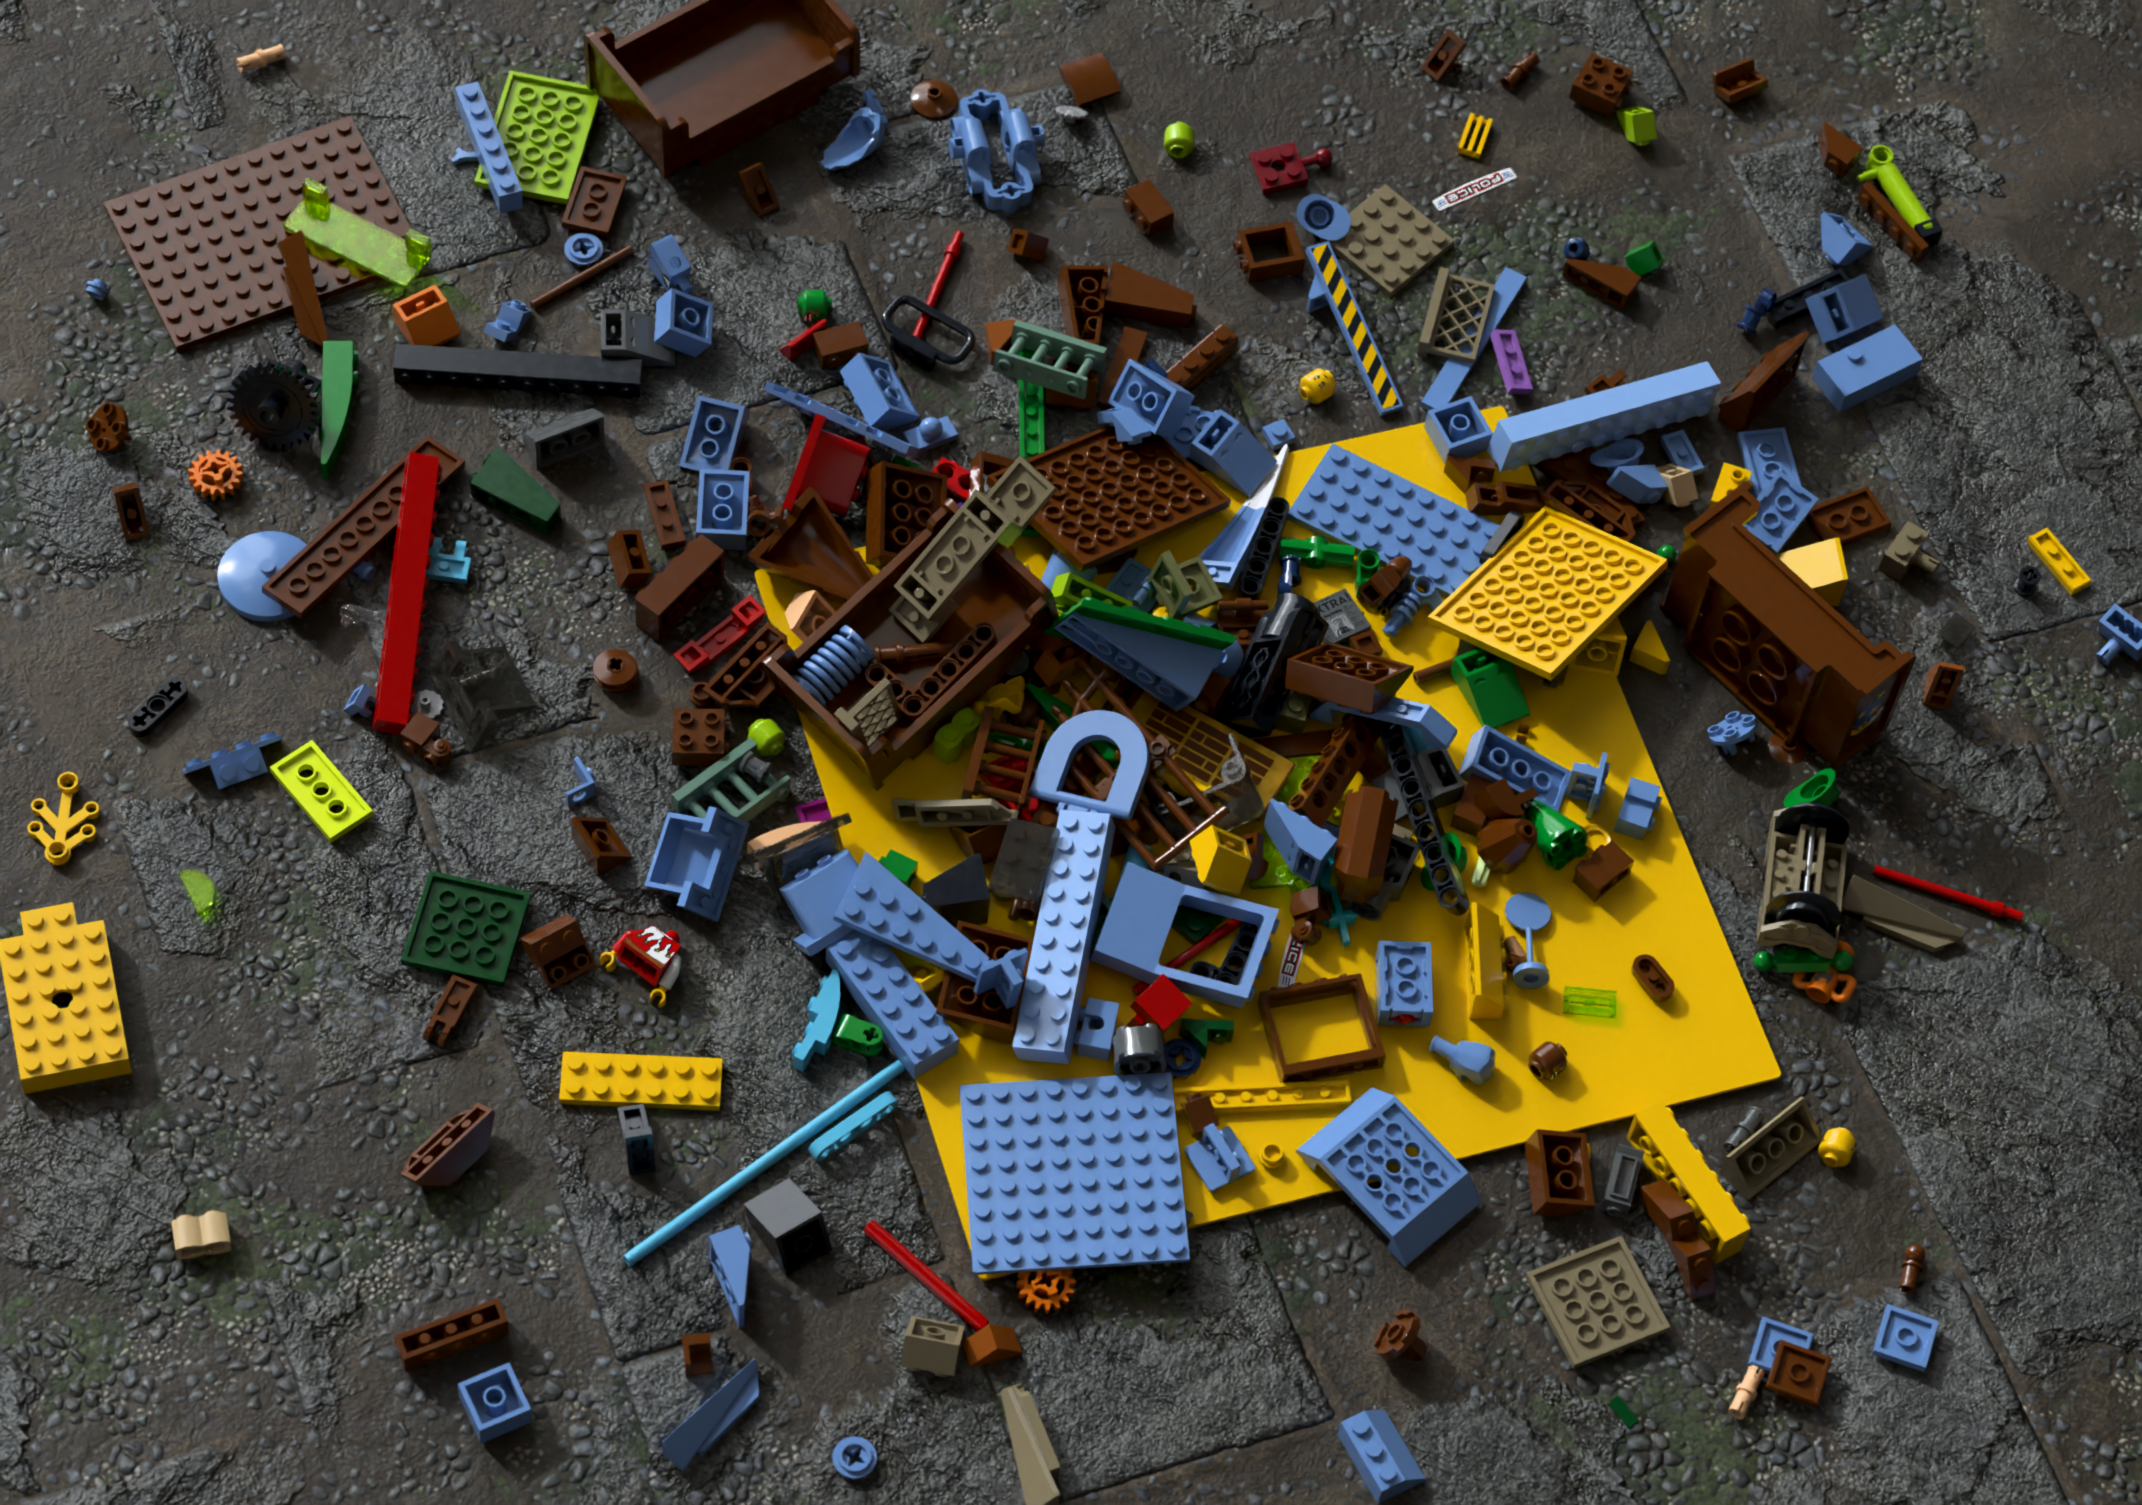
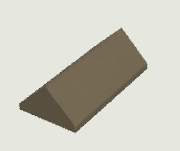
[1720,1097,1823,1200]

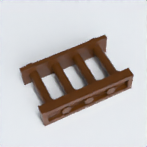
[961,705,1047,817]

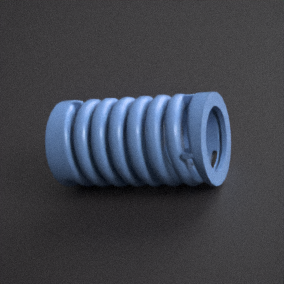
[790,625,876,707]

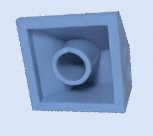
[1821,212,1873,266]

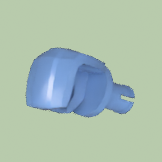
[1429,1035,1496,1085]

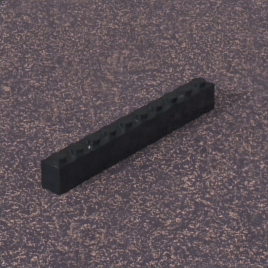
[393,344,642,398]

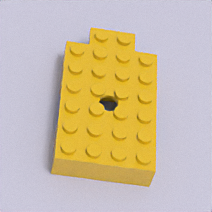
[0,902,132,1094]

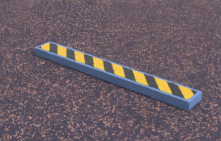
[1305,241,1403,416]

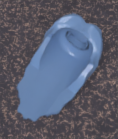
[821,107,885,171]

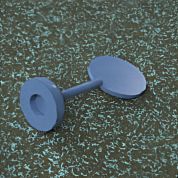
[1504,893,1551,989]

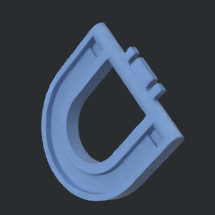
[1029,710,1150,821]

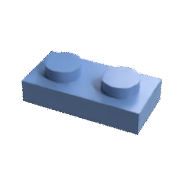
[1660,430,1704,476]

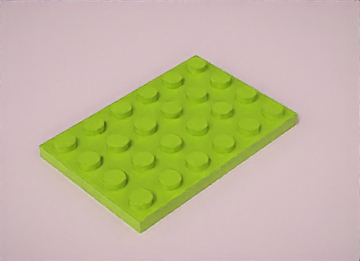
[474,71,601,205]

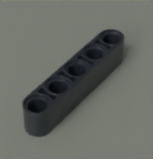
[1238,497,1290,600]

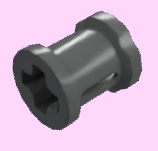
[739,751,773,784]

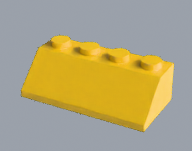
[1465,902,1508,1020]

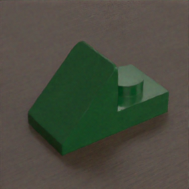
[1179,1019,1234,1059]

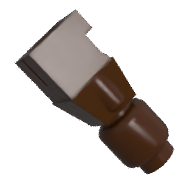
[1357,556,1412,608]

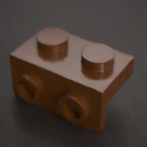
[1713,58,1769,103]

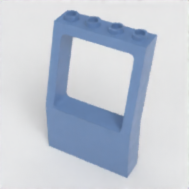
[1090,862,1280,1008]

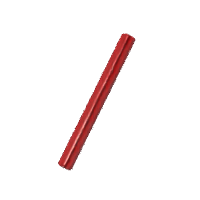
[864,1220,989,1332]

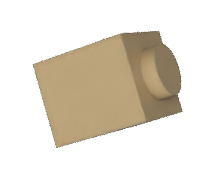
[1657,463,1698,507]

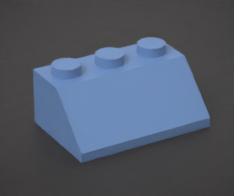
[840,353,920,431]
[1337,1410,1426,1504]

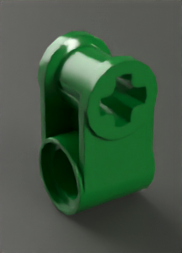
[1355,549,1380,598]
[831,1014,883,1057]

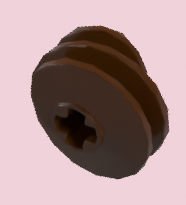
[593,649,639,692]

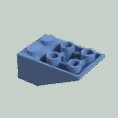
[1805,274,1883,343]
[1189,409,1277,497]
[1263,798,1337,886]

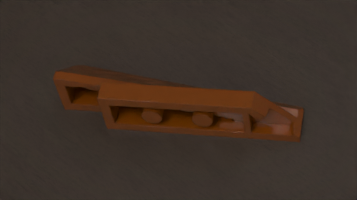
[278,230,329,350]

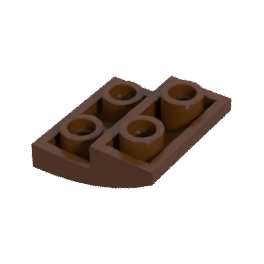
[1058,52,1122,107]

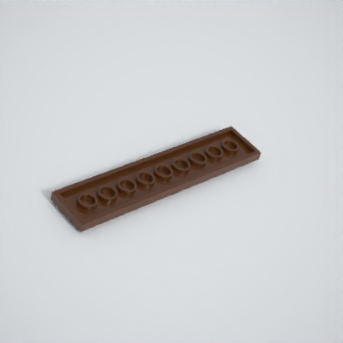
[262,435,465,619]

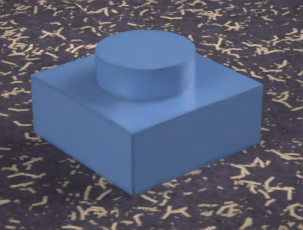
[1261,419,1295,451]

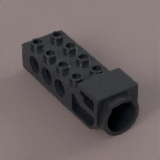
[1217,593,1329,738]

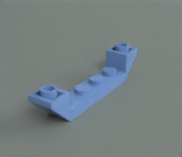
[1309,697,1457,750]

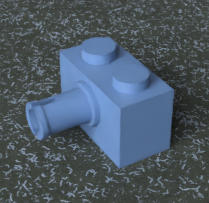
[2096,604,2142,665]

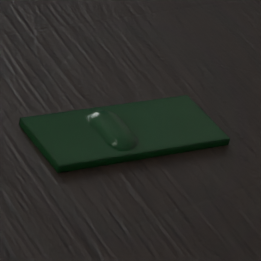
[1608,1396,1639,1428]

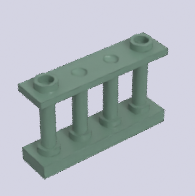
[993,320,1107,400]
[672,737,791,822]

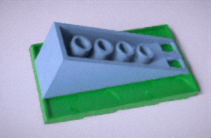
[1043,597,1237,712]

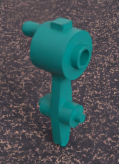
[1311,860,1358,947]

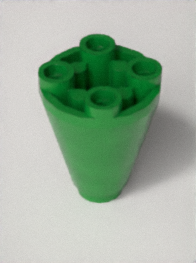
[1524,801,1588,871]

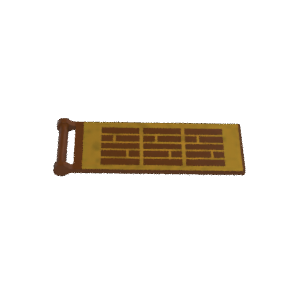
[1101,675,1296,821]

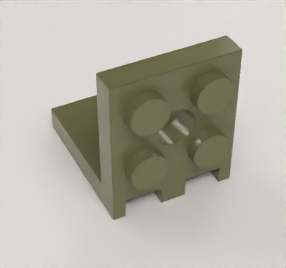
[1146,550,1223,619]

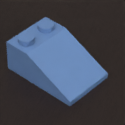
[1108,359,1195,439]
[679,395,750,472]
[696,469,750,550]
[709,1225,753,1328]

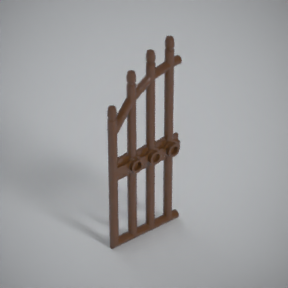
[1051,657,1230,873]

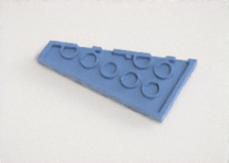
[764,381,919,459]
[833,852,989,983]

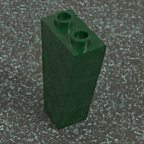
[469,447,561,535]

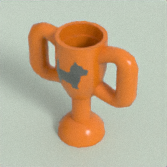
[1792,940,1857,1003]

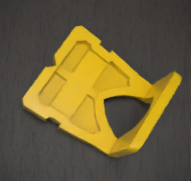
[978,676,1025,721]

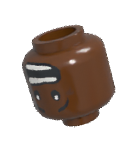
[1004,696,1043,730]
[1528,1041,1568,1080]

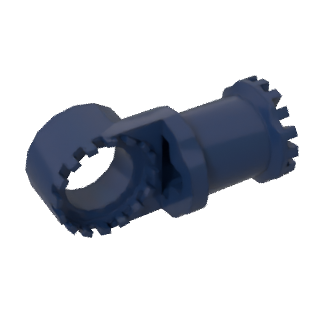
[1736,288,1777,335]
[1277,555,1302,598]

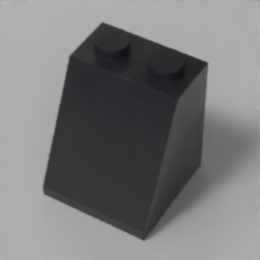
[919,853,990,928]
[744,1178,832,1276]

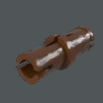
[1500,52,1540,91]

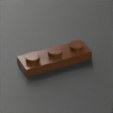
[643,479,686,551]

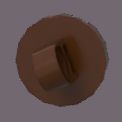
[1374,1309,1428,1361]

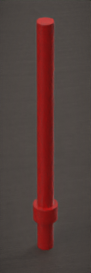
[912,231,964,339]
[1873,865,2024,922]
[1131,919,1243,996]

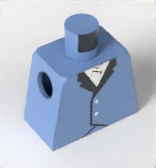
[648,234,693,294]

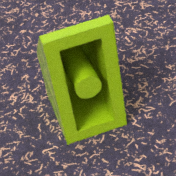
[1616,106,1657,146]

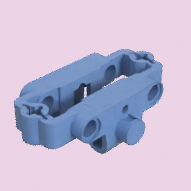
[948,89,1045,213]

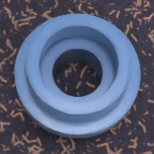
[85,279,110,300]

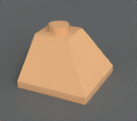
[785,590,836,642]

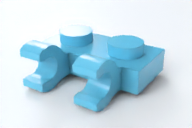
[425,537,472,584]

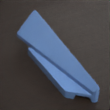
[662,1359,759,1471]

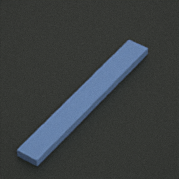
[1420,267,1527,410]

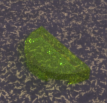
[178,869,215,917]

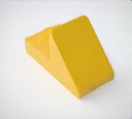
[907,960,945,1000]

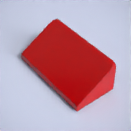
[779,319,827,361]

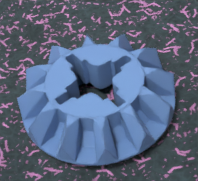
[564,233,603,267]
[832,1437,877,1480]

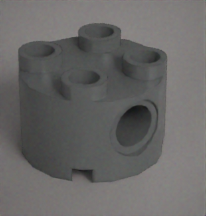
[1111,1024,1167,1076]

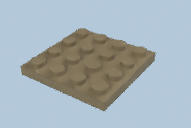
[1320,184,1455,298]
[1525,1235,1670,1369]

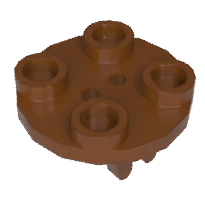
[86,402,132,452]

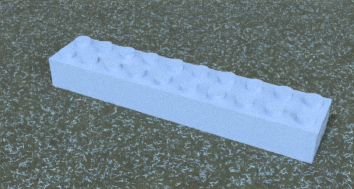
[1487,361,1721,472]
[1012,810,1116,1065]

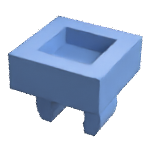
[343,683,376,717]

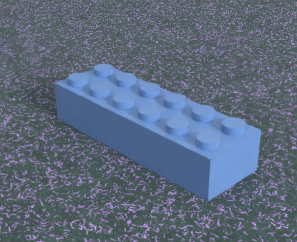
[826,930,959,1079]

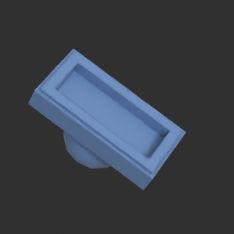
[903,416,958,454]

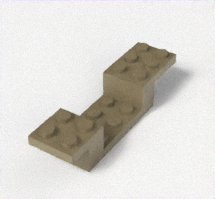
[889,456,1058,643]

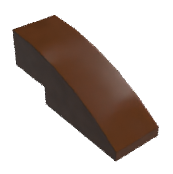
[1465,481,1546,516]

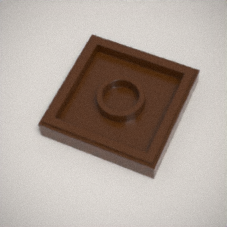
[1764,1340,1832,1408]

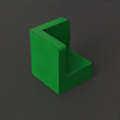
[1624,240,1664,276]

